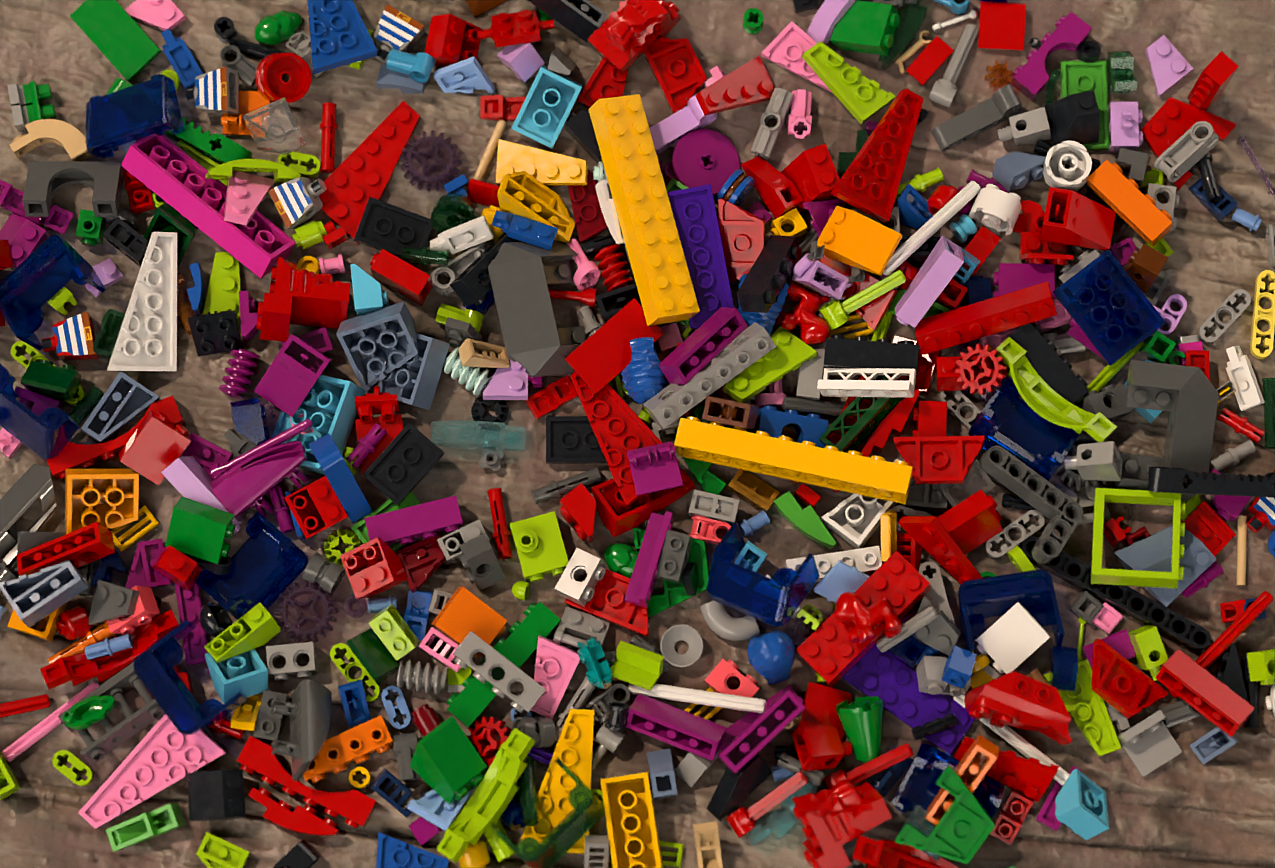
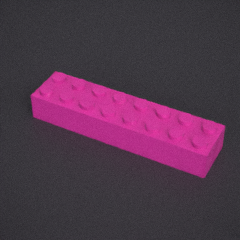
[121,130,296,278]

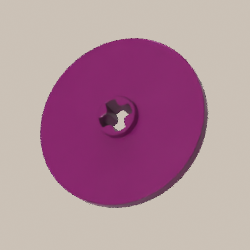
[672,129,739,195]

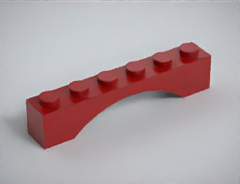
[43,395,186,480]
[237,736,378,829]

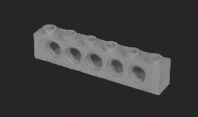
[643,322,776,429]

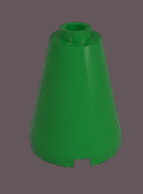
[836,696,883,764]

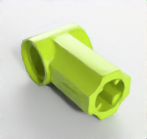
[435,303,485,333]

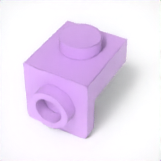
[83,258,123,297]

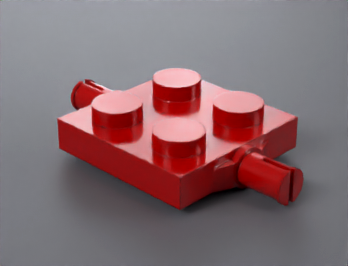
[477,10,555,47]

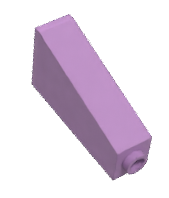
[895,235,964,328]
[161,456,245,535]

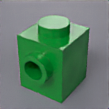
[76,209,106,247]

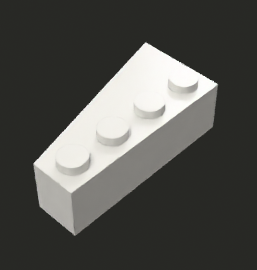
[821,459,914,549]

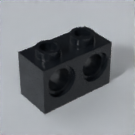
[103,217,149,267]

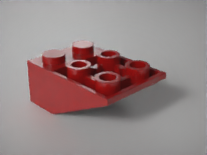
[1040,187,1116,251]

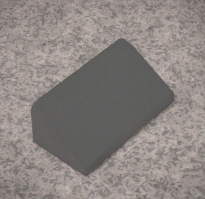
[548,47,576,75]
[17,531,66,555]

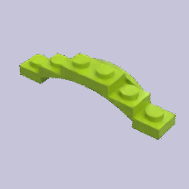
[996,337,1117,443]
[436,728,536,863]

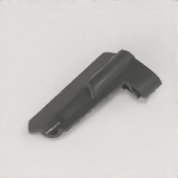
[0,464,57,594]

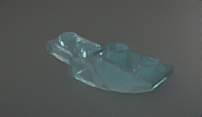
[430,421,526,452]
[747,781,817,847]

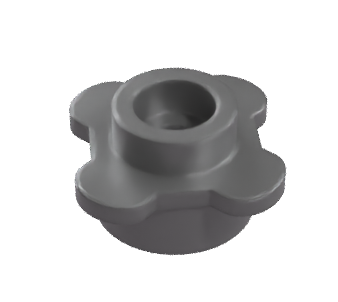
[478,446,504,472]

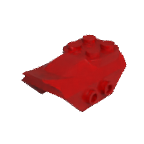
[964,671,1072,746]

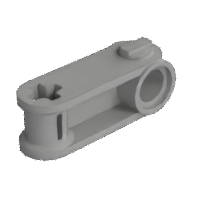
[1154,121,1219,182]
[430,242,488,297]
[919,562,955,625]

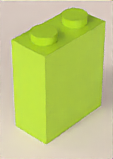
[509,511,569,582]

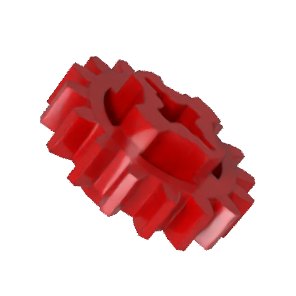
[955,344,1007,395]
[467,717,512,768]

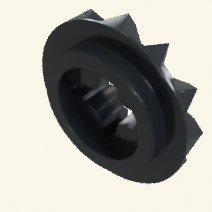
[471,395,508,430]

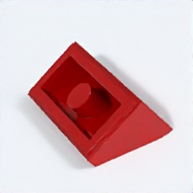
[467,178,500,208]

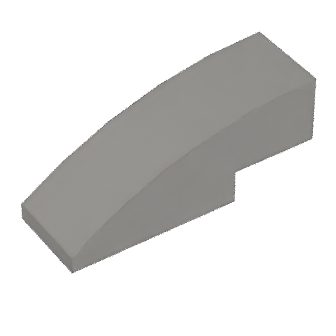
[796,341,826,400]

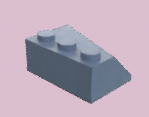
[336,301,419,392]
[379,333,450,410]
[1113,525,1217,607]

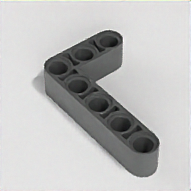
[979,446,1083,564]

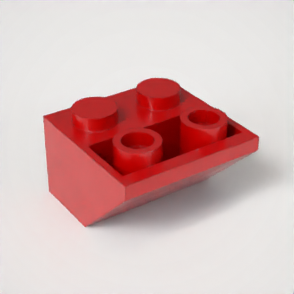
[425,13,483,67]
[284,476,349,539]
[559,483,597,544]
[340,537,408,599]

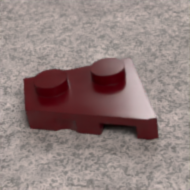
[396,534,446,593]

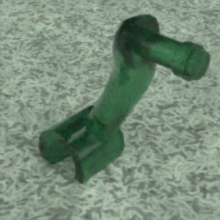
[1044,68,1061,106]

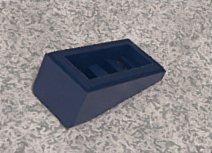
[1188,178,1239,223]
[370,768,420,818]

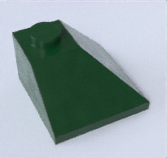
[144,203,195,268]

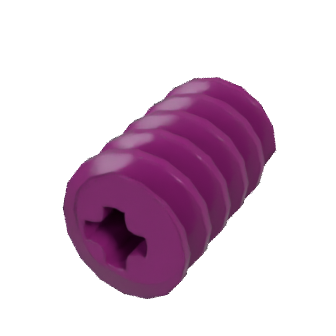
[219,349,260,400]

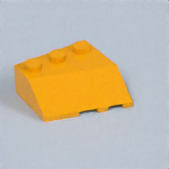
[65,469,139,534]

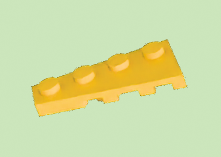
[496,139,588,186]

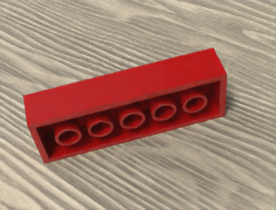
[796,551,932,687]

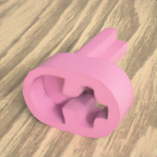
[566,239,600,291]
[755,379,787,410]

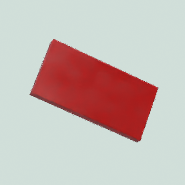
[564,298,664,394]

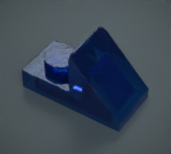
[91,544,129,588]

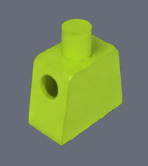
[1128,625,1168,681]

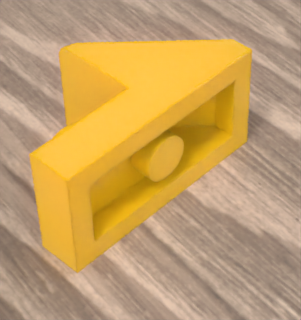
[231,694,263,731]

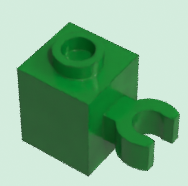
[1139,331,1186,365]

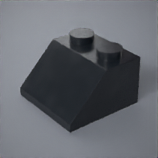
[187,769,246,821]

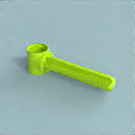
[819,270,906,330]

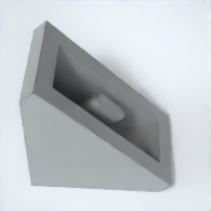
[674,750,721,787]

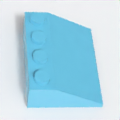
[272,375,365,475]

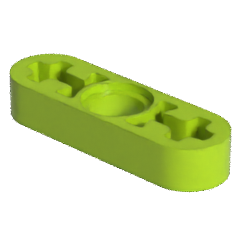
[330,643,380,703]

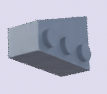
[81,371,160,443]
[0,561,88,628]

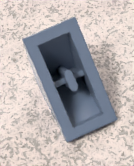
[1189,726,1239,765]

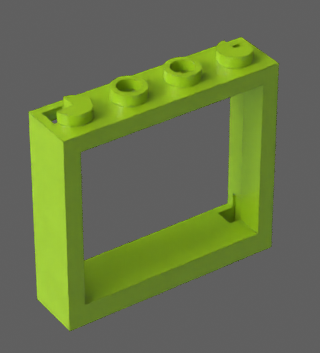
[1091,488,1185,589]

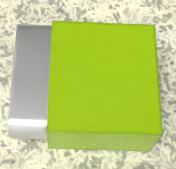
[448,664,472,693]

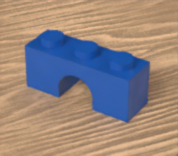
[753,406,828,448]

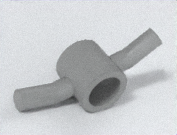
[592,705,631,770]

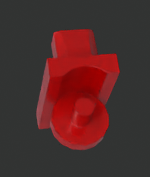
[355,386,400,423]

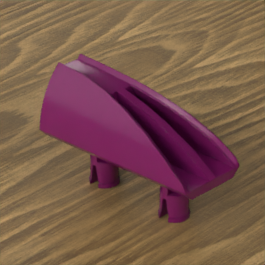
[210,441,309,518]

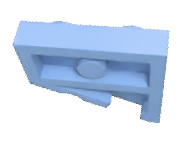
[433,57,495,94]
[407,789,471,831]

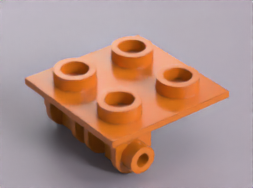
[221,91,270,136]

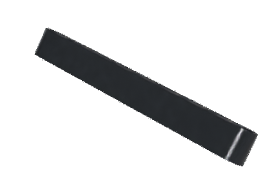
[1020,537,1211,651]

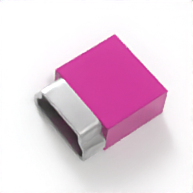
[1176,335,1203,366]

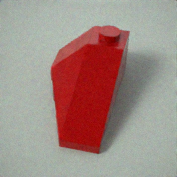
[591,469,695,537]

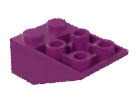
[254,334,332,417]

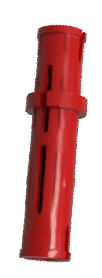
[320,103,338,173]
[487,488,513,560]

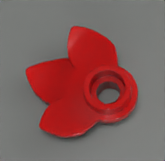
[1013,200,1045,234]

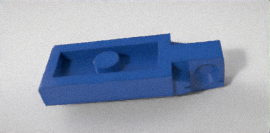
[161,28,203,91]
[492,211,558,251]

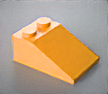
[817,205,902,276]

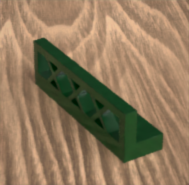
[819,375,903,453]

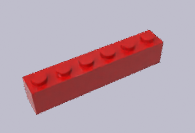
[915,281,1058,355]

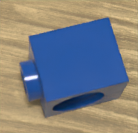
[941,646,977,689]

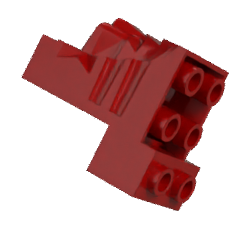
[587,0,681,74]
[256,257,350,342]
[792,780,892,868]

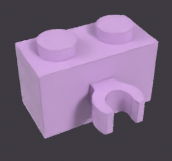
[1108,102,1143,152]

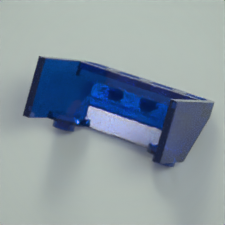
[0,235,106,351]
[707,522,820,627]
[958,569,1064,653]
[134,620,248,735]

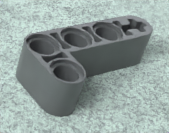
[931,84,1022,152]

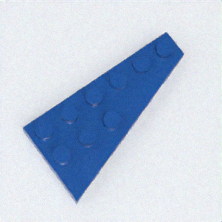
[307,0,377,74]

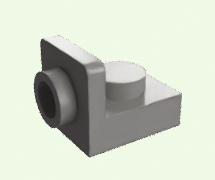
[651,418,680,441]

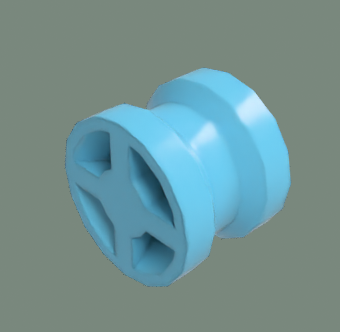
[949,214,978,243]

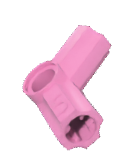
[788,89,812,139]

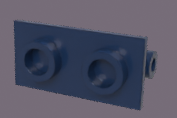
[866,745,913,797]

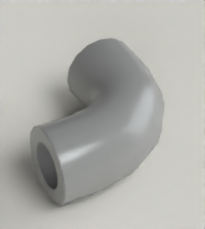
[700,599,760,641]

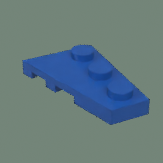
[376,832,449,868]

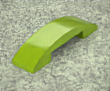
[205,159,301,183]

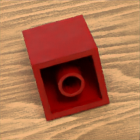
[781,143,840,214]

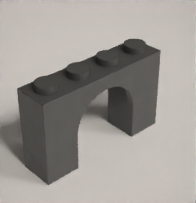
[22,161,124,217]

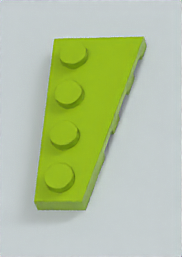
[802,41,896,124]
[203,252,244,342]
[723,326,817,403]
[1043,660,1121,757]

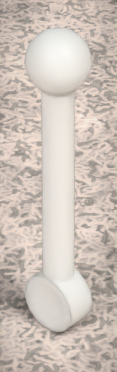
[932,10,977,31]

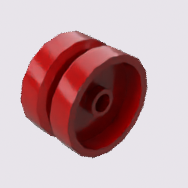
[255,53,312,103]

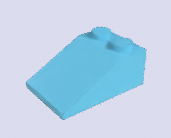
[511,65,583,148]

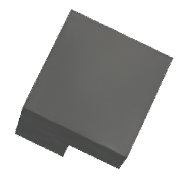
[1115,148,1149,187]

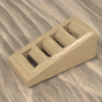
[458,338,510,368]

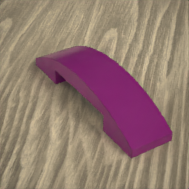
[0,180,74,235]

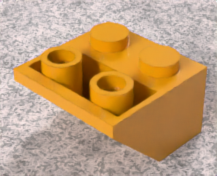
[7,602,67,642]

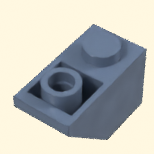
[992,151,1046,193]
[647,749,677,799]

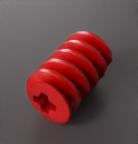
[595,244,633,292]

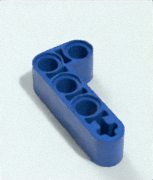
[308,433,373,523]

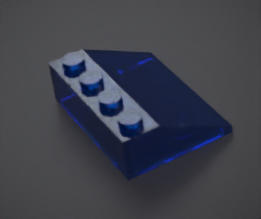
[1052,249,1166,366]

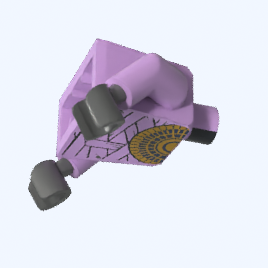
[792,241,865,300]

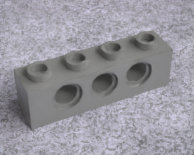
[453,631,546,713]

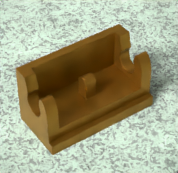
[728,469,781,514]

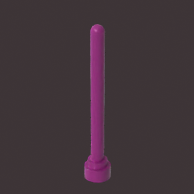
[209,419,313,480]

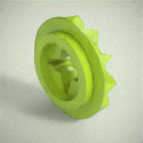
[324,529,361,566]

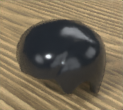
[199,602,232,637]

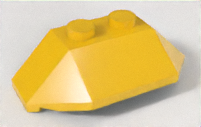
[497,171,575,243]

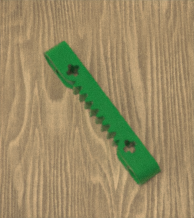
[104,78,253,165]

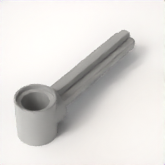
[928,24,979,108]

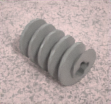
[397,659,448,695]

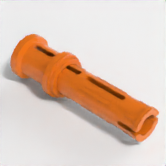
[48,621,118,664]

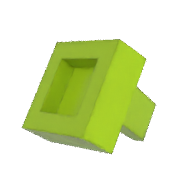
[46,285,77,315]

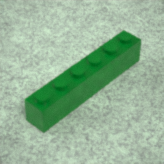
[446,601,561,728]

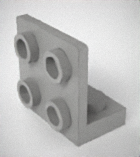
[1117,710,1182,777]

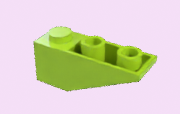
[204,602,282,663]

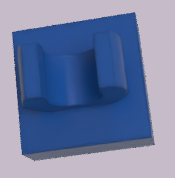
[443,174,468,201]

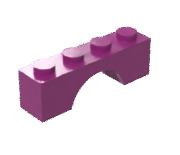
[1011,11,1092,101]

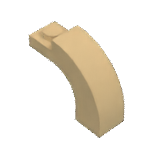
[9,119,95,161]
[693,821,723,868]

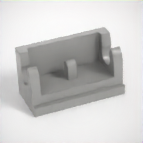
[688,490,740,527]

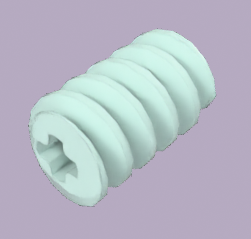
[443,347,492,396]

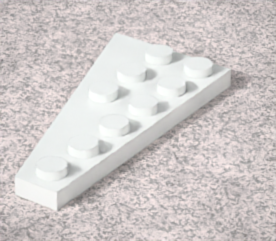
[107,232,177,371]

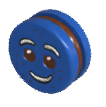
[715,169,755,207]

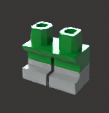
[7,81,56,132]

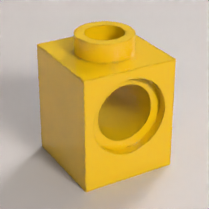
[770,208,808,238]

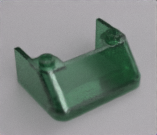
[491,758,604,868]

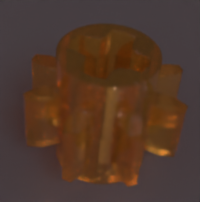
[984,60,1013,89]

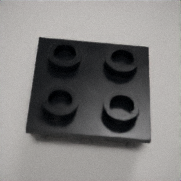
[188,309,243,356]

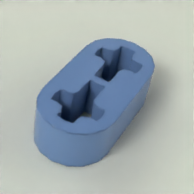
[382,686,411,730]

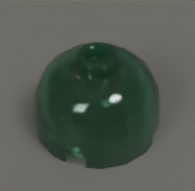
[431,193,476,234]

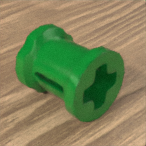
[743,8,764,35]

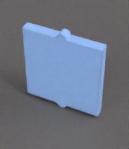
[814,560,869,603]

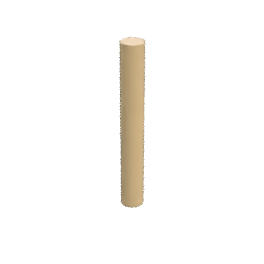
[473,120,507,181]
[1236,516,1247,586]

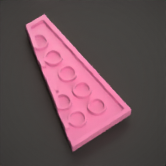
[78,705,227,829]

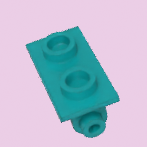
[577,637,613,688]

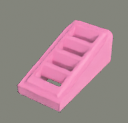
[419,627,461,673]

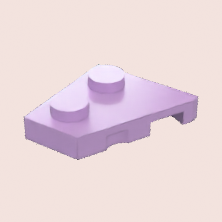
[1145,35,1193,97]
[483,357,528,400]

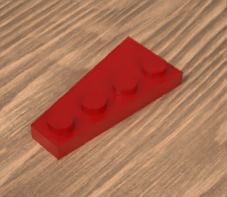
[695,56,775,116]
[815,255,898,331]
[898,516,985,588]
[953,736,1059,803]

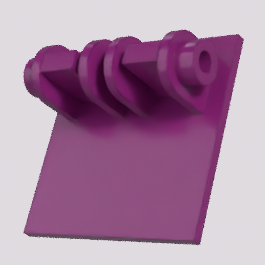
[627,441,683,496]

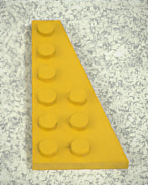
[516,709,594,854]

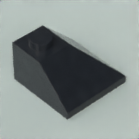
[1044,90,1099,146]

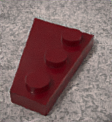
[567,169,608,245]

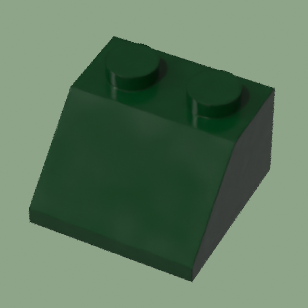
[20,359,81,402]
[346,628,401,685]

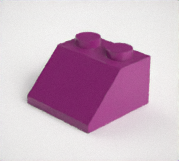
[0,213,51,275]

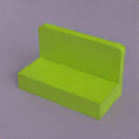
[610,641,664,690]

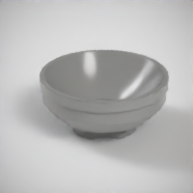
[660,624,703,667]

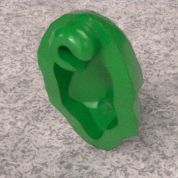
[254,10,303,45]
[604,543,639,579]
[62,695,115,730]

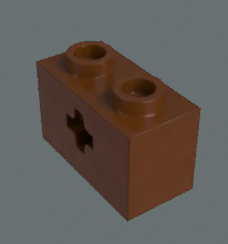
[1123,244,1168,294]
[702,396,759,429]

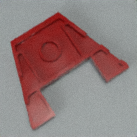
[1141,97,1236,191]

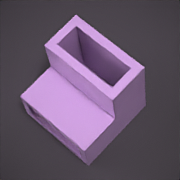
[497,43,545,82]

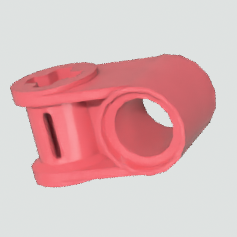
[688,515,733,546]

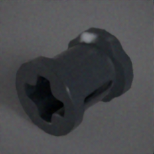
[214,17,237,43]
[605,702,629,731]

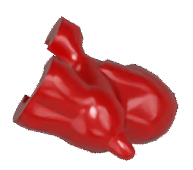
[776,281,831,345]
[833,592,902,643]

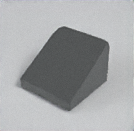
[1068,591,1104,624]

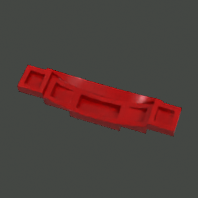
[40,610,181,690]
[852,836,960,868]

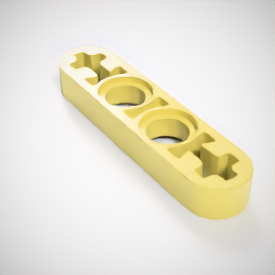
[1250,270,1275,360]

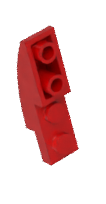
[248,787,340,836]

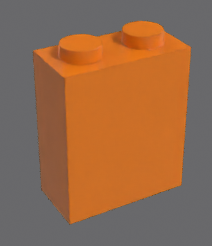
[431,586,508,658]

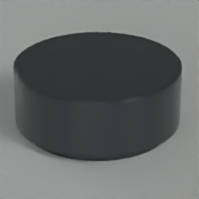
[1077,41,1101,63]

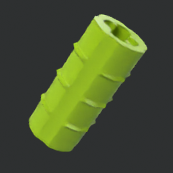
[483,820,517,862]

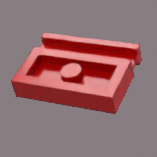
[1181,501,1236,557]

